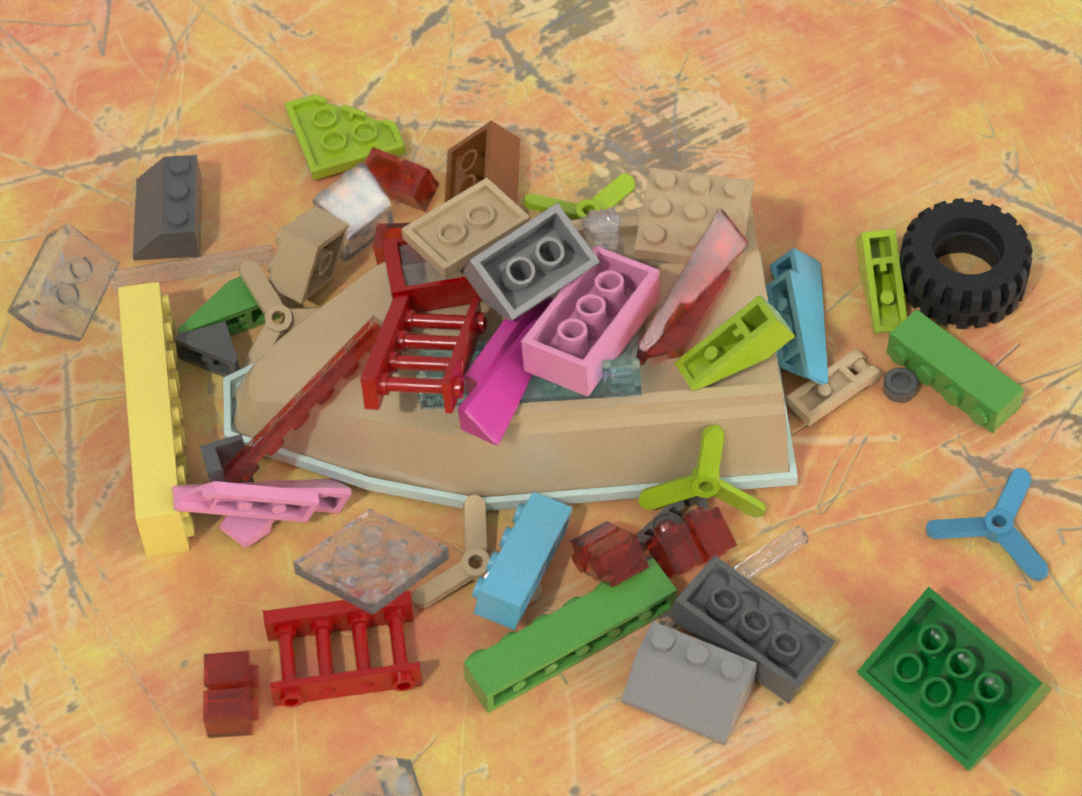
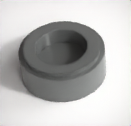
[882,367,918,403]

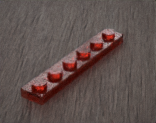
[224,315,383,483]

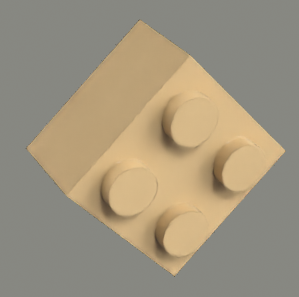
[267,206,349,304]

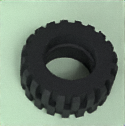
[899,198,1033,329]

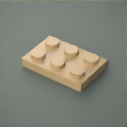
[401,178,531,279]

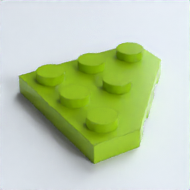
[284,94,406,180]

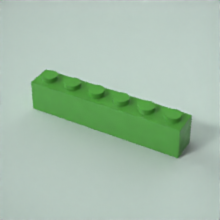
[463,558,677,713]

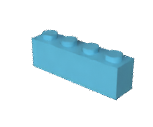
[472,492,573,630]

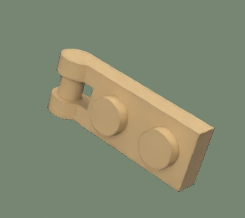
[786,350,882,426]

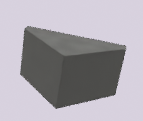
[175,321,240,377]

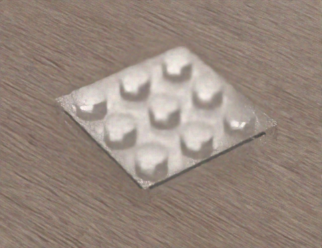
[293,509,449,615]

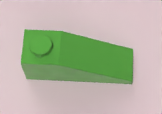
[177,276,279,336]

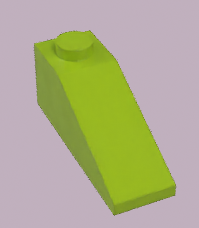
[855,229,907,334]
[674,294,795,391]

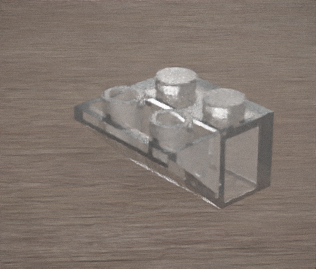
[313,162,394,262]

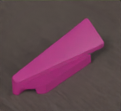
[458,296,554,445]

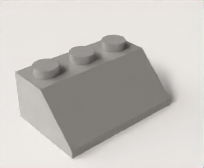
[463,203,600,322]
[622,621,757,745]

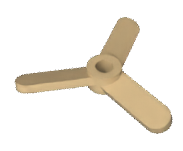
[239,260,321,369]
[412,495,543,608]

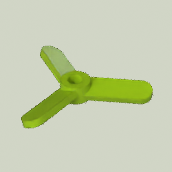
[523,173,635,220]
[638,424,766,517]

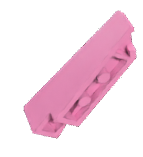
[172,479,351,523]

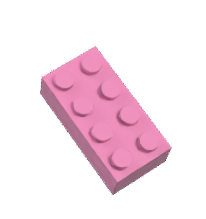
[521,246,660,397]

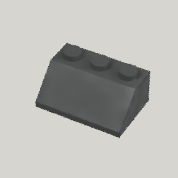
[133,155,202,260]

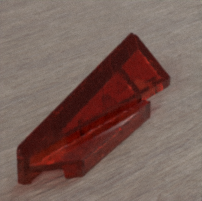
[635,208,748,365]

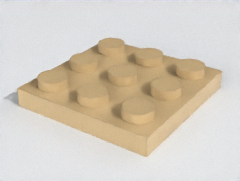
[634,167,754,271]

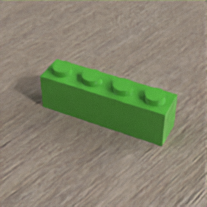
[887,310,1024,433]

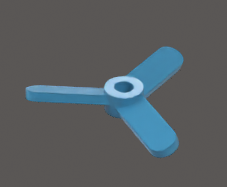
[926,468,1049,581]

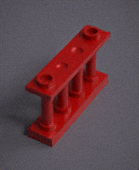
[360,294,487,414]
[263,591,423,707]

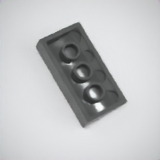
[668,555,835,704]

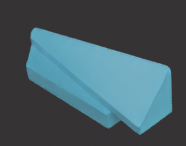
[766,248,828,385]

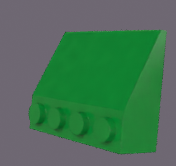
[856,586,1051,771]

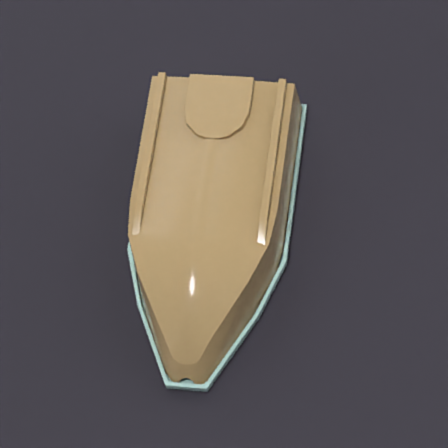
[223,206,798,511]

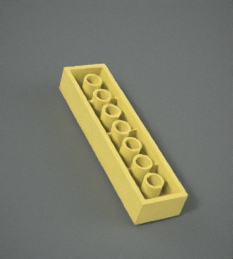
[118,282,195,557]

